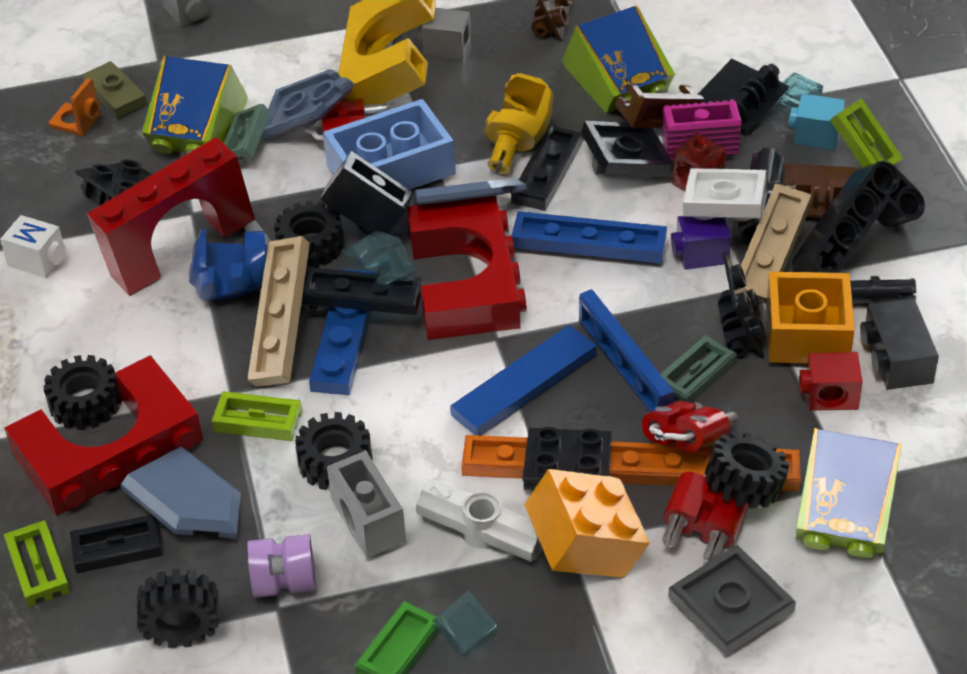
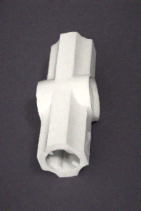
[416,479,543,562]

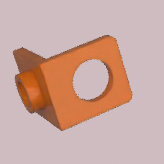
[49,78,101,136]

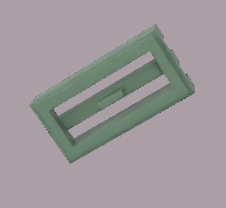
[224,104,270,164]
[661,335,737,403]

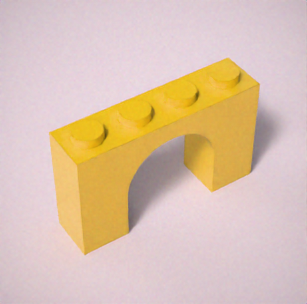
[338,0,436,105]

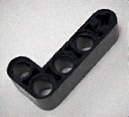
[792,161,925,273]

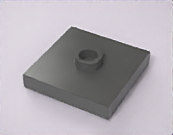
[668,545,796,655]

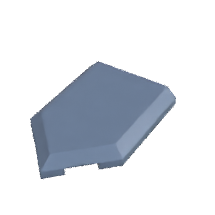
[260,69,354,139]
[412,178,526,205]
[121,447,241,538]

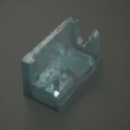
[342,230,416,284]

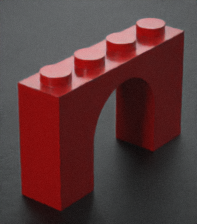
[87,137,255,297]
[407,196,527,340]
[4,355,203,516]

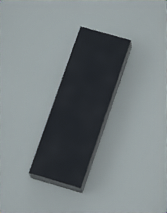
[511,125,583,211]
[301,267,423,315]

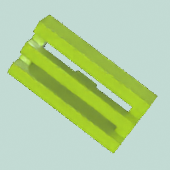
[830,98,903,167]
[211,391,302,441]
[4,520,71,608]

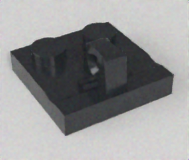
[581,121,675,178]

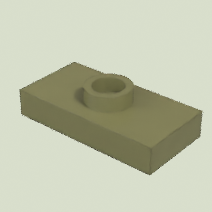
[81,61,147,118]

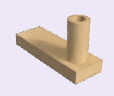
[741,183,813,302]

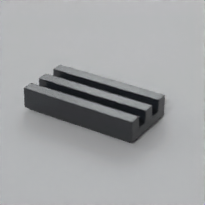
[70,515,162,573]

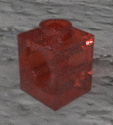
[672,133,726,192]

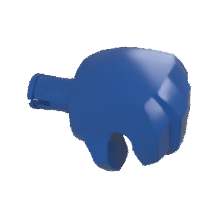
[189,229,268,301]

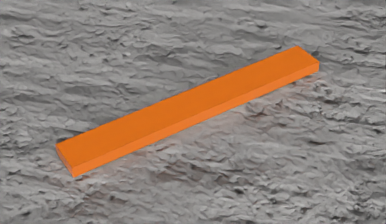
[461,435,801,492]

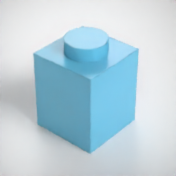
[789,94,845,150]

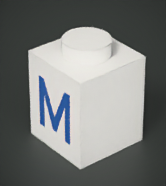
[0,215,66,278]

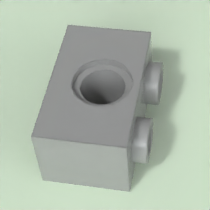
[327,450,406,558]

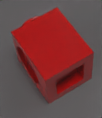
[799,352,863,411]

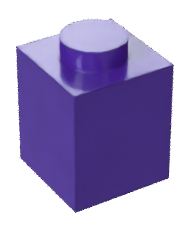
[671,216,731,270]

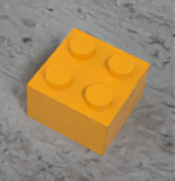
[766,272,855,363]
[524,469,650,578]

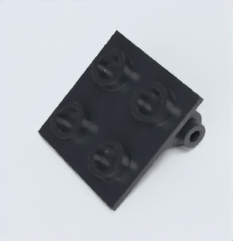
[697,58,789,133]
[75,159,152,206]
[717,251,767,358]
[522,427,612,492]

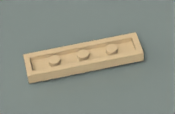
[247,236,310,387]

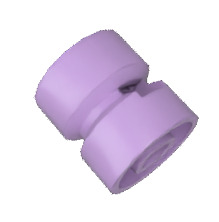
[248,534,316,598]

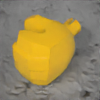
[484,73,554,174]

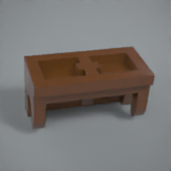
[615,84,704,128]

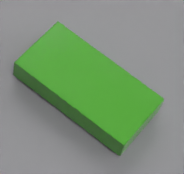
[355,601,442,674]

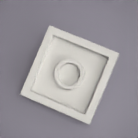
[683,168,766,221]

